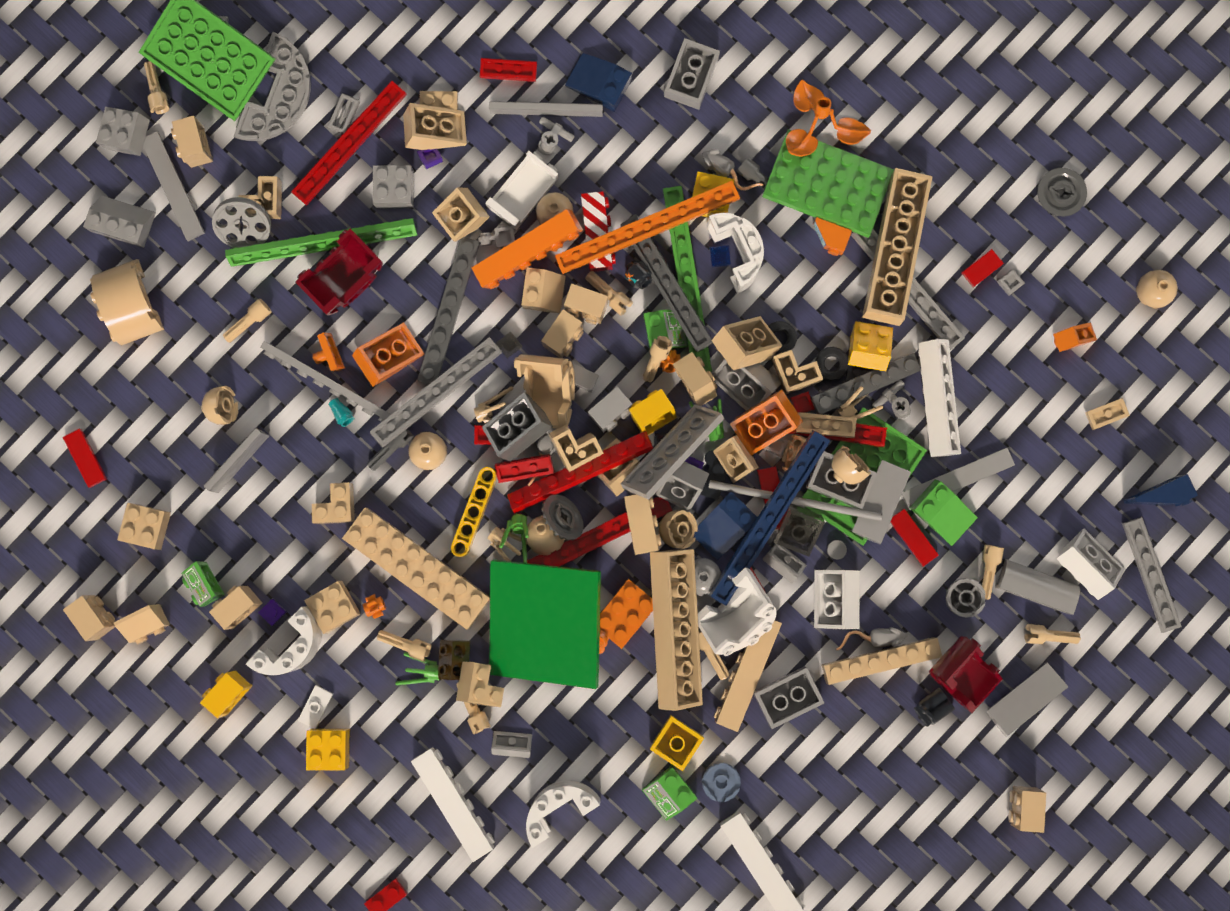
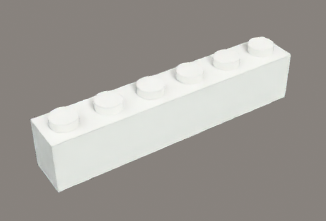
[918,339,961,457]
[411,747,495,862]
[720,811,805,911]

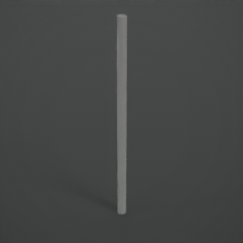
[709,480,883,521]

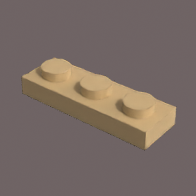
[796,412,857,438]

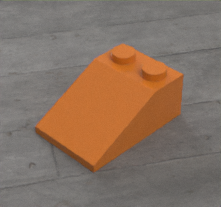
[352,322,424,387]

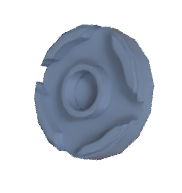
[702,762,741,802]

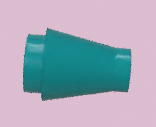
[328,398,354,427]

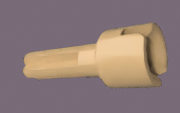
[144,61,170,114]
[585,271,633,316]
[223,299,272,343]
[643,336,673,382]
[982,545,1004,600]
[1024,624,1081,645]
[377,630,431,662]
[699,630,730,680]
[456,682,491,734]

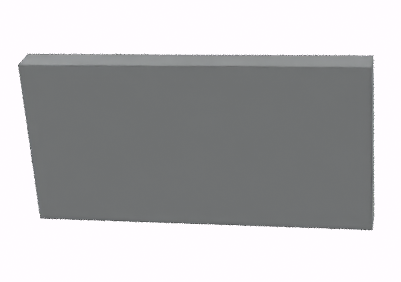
[204,428,269,493]

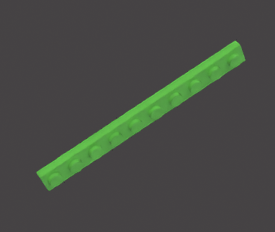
[663,186,712,372]
[225,218,417,267]

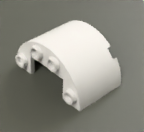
[707,213,764,295]
[698,567,776,656]
[246,606,321,675]
[526,780,601,848]

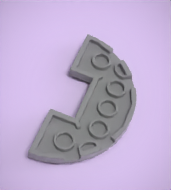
[234,32,311,141]

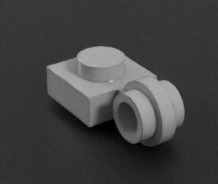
[478,226,515,248]

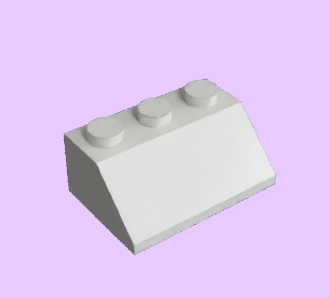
[1057,529,1125,600]
[814,570,860,629]

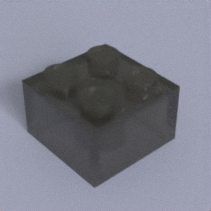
[772,504,825,557]

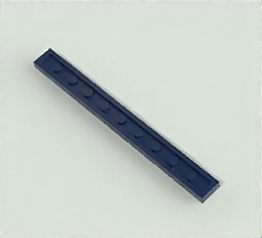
[709,430,830,606]

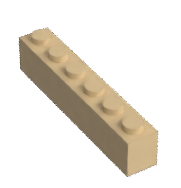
[713,620,782,732]
[821,637,942,685]

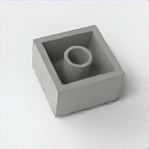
[96,107,150,156]
[373,165,414,208]
[588,387,633,433]
[655,461,709,512]

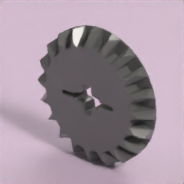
[1037,168,1087,217]
[541,494,584,541]

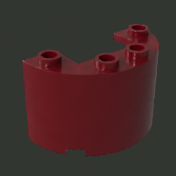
[295,228,383,315]
[929,636,1003,713]

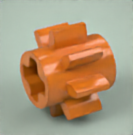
[659,350,681,373]
[362,594,386,619]

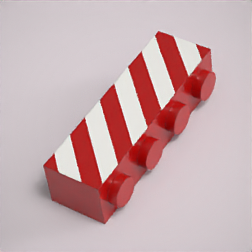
[581,191,616,272]

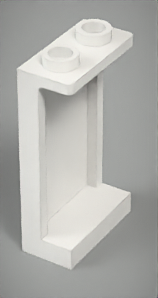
[486,151,559,230]

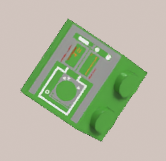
[643,310,688,350]
[181,561,225,607]
[642,765,697,821]

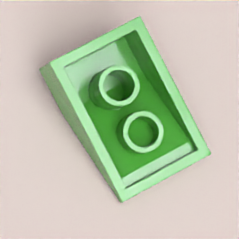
[909,479,978,546]

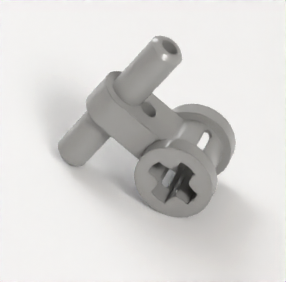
[538,117,574,155]
[872,380,911,419]

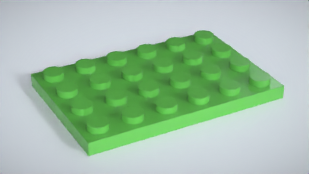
[138,0,276,121]
[762,129,894,238]
[802,408,927,546]

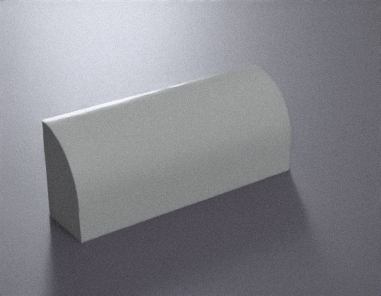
[852,460,911,545]
[995,559,1080,615]
[987,662,1068,737]

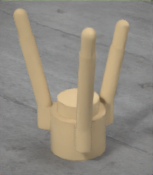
[837,386,883,420]
[474,387,513,424]
[487,527,527,561]

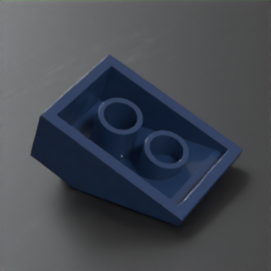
[565,53,632,112]
[1123,474,1198,507]
[694,492,757,561]

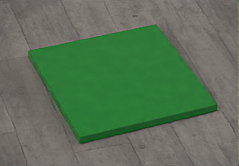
[489,560,601,689]

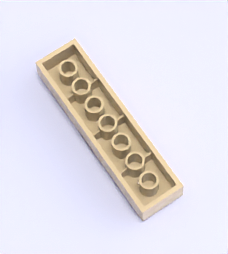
[862,168,933,326]
[342,507,490,630]
[650,549,703,711]

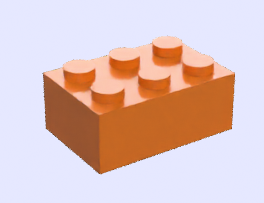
[730,389,803,455]
[600,579,653,649]

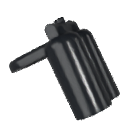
[913,687,955,727]

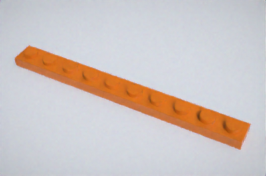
[555,180,740,274]

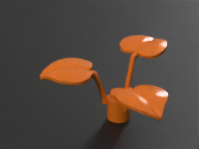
[786,80,871,156]

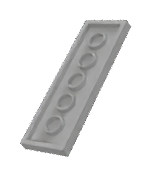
[620,404,724,500]

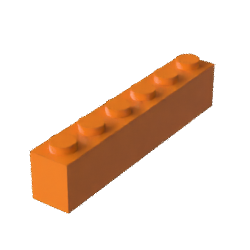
[471,209,583,289]

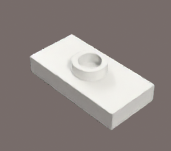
[298,685,333,729]

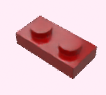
[364,878,408,911]

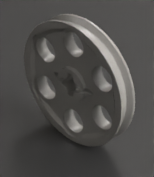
[212,197,271,248]

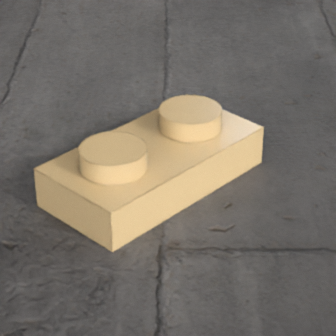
[420,91,458,110]
[1085,398,1130,430]

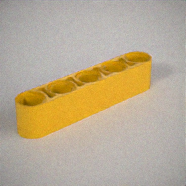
[451,467,497,557]

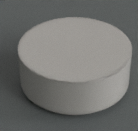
[827,540,847,560]

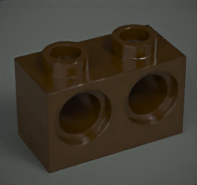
[438,640,470,680]

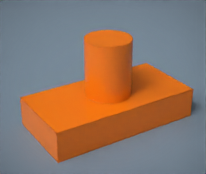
[313,332,345,371]

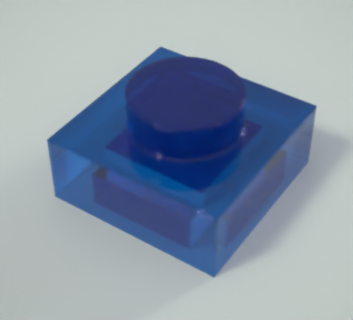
[710,245,731,267]

